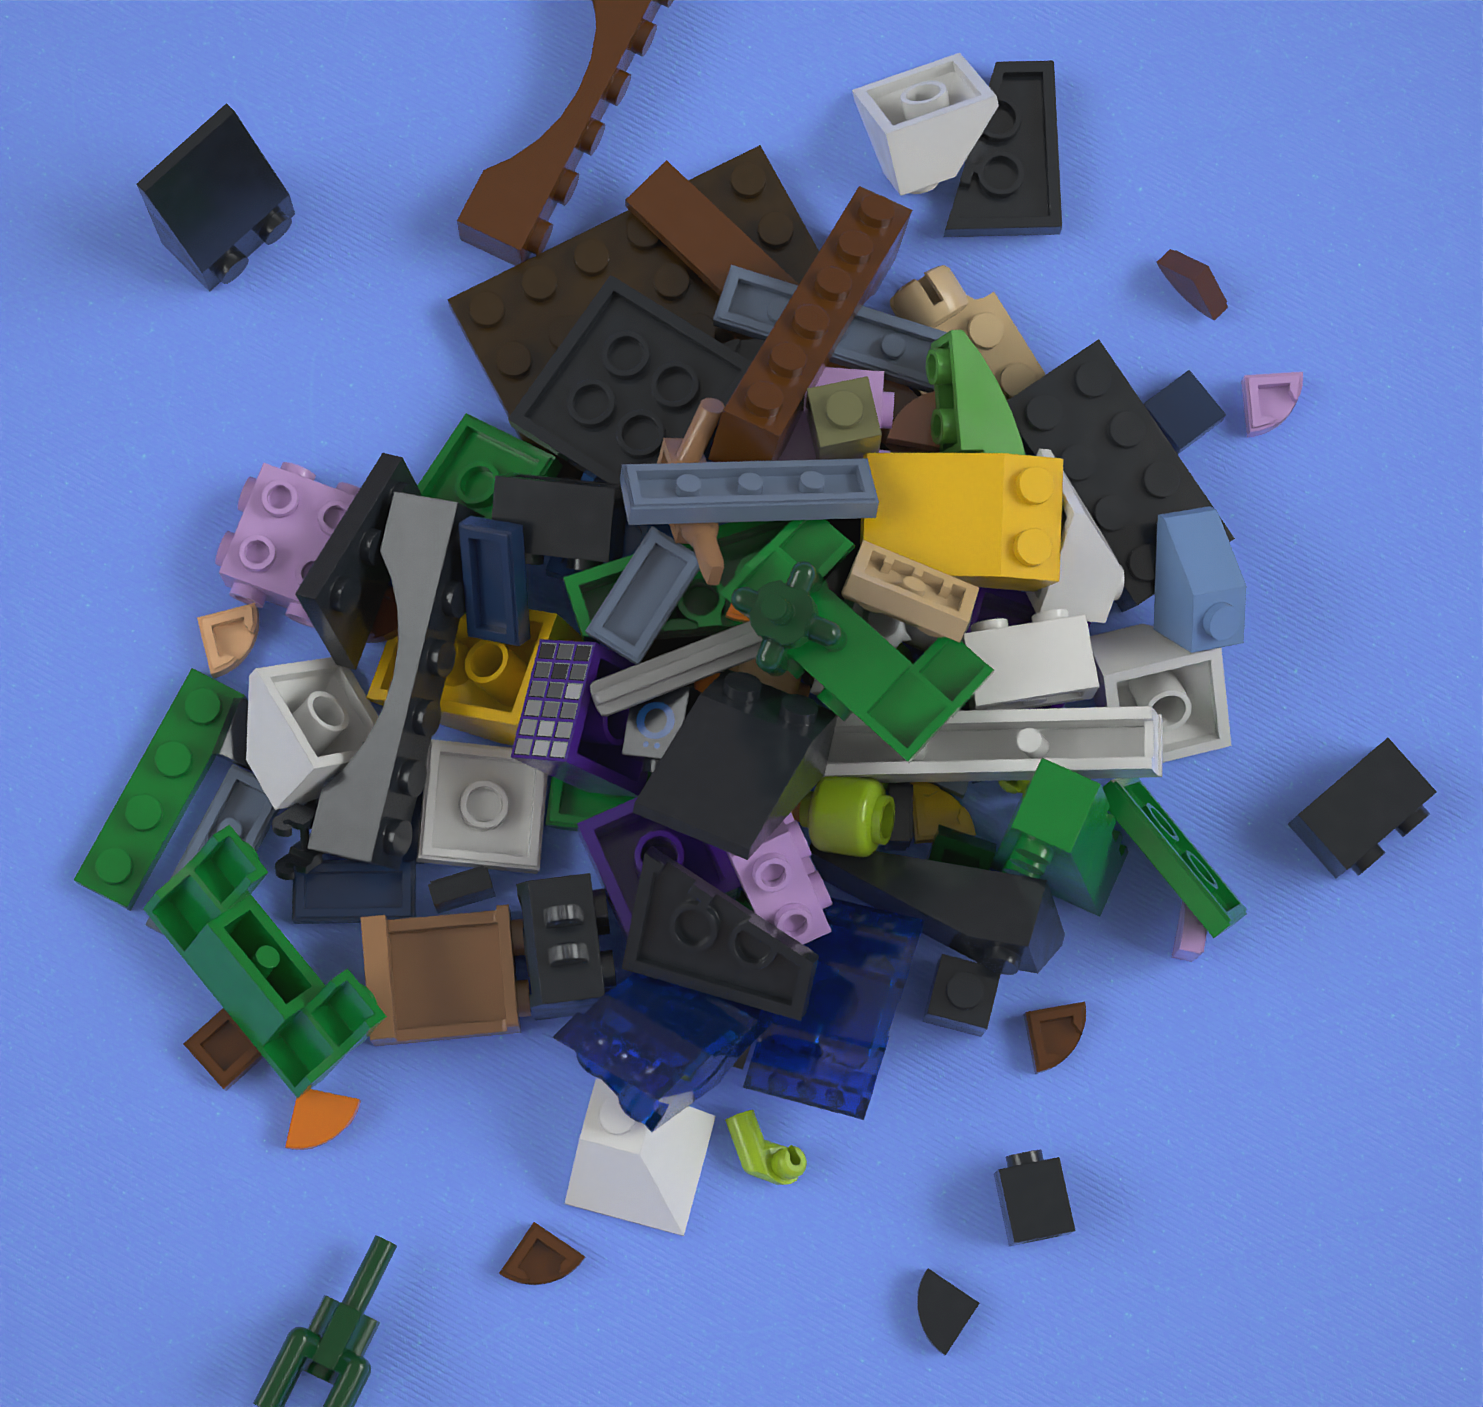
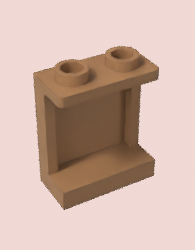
[360,904,531,1047]

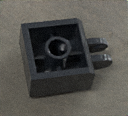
[516,873,618,1021]

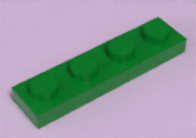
[74,668,248,911]

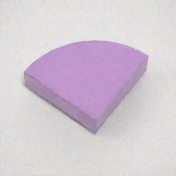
[1241,372,1303,438]
[1171,901,1207,962]

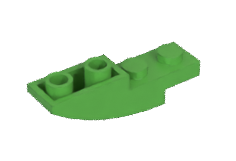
[926,330,1025,455]

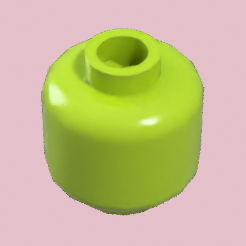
[799,776,895,857]

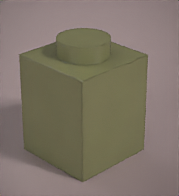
[805,376,882,460]

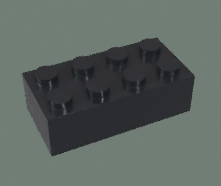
[1007,339,1235,612]

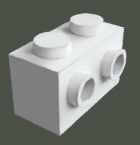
[961,609,1099,710]

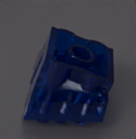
[743,897,924,1120]
[552,973,780,1132]

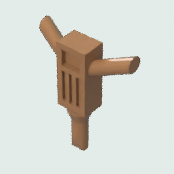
[657,398,725,585]

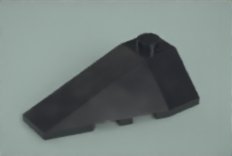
[809,842,1065,975]

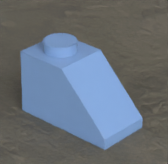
[1153,506,1247,653]

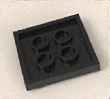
[508,275,752,484]

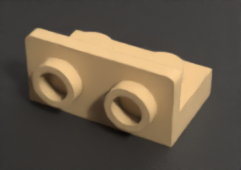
[841,540,979,643]

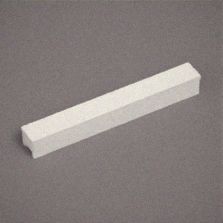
[823,706,1163,783]

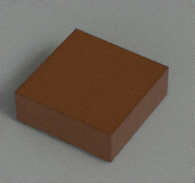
[183,1008,264,1091]

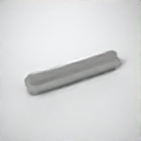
[590,621,763,716]

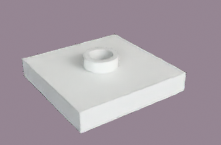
[416,739,548,874]

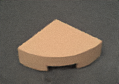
[197,603,259,679]

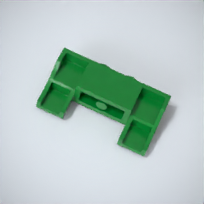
[720,519,994,763]
[143,824,387,1099]

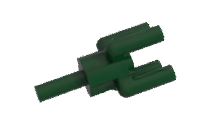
[731,561,847,676]
[253,1235,397,1407]

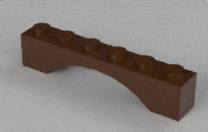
[457,0,674,266]
[708,186,913,462]

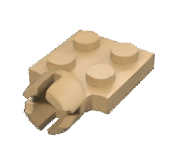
[890,265,1046,401]

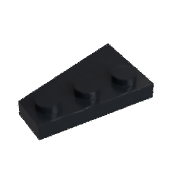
[943,60,1062,237]
[295,453,422,670]
[622,846,819,1021]

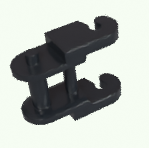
[272,798,325,880]

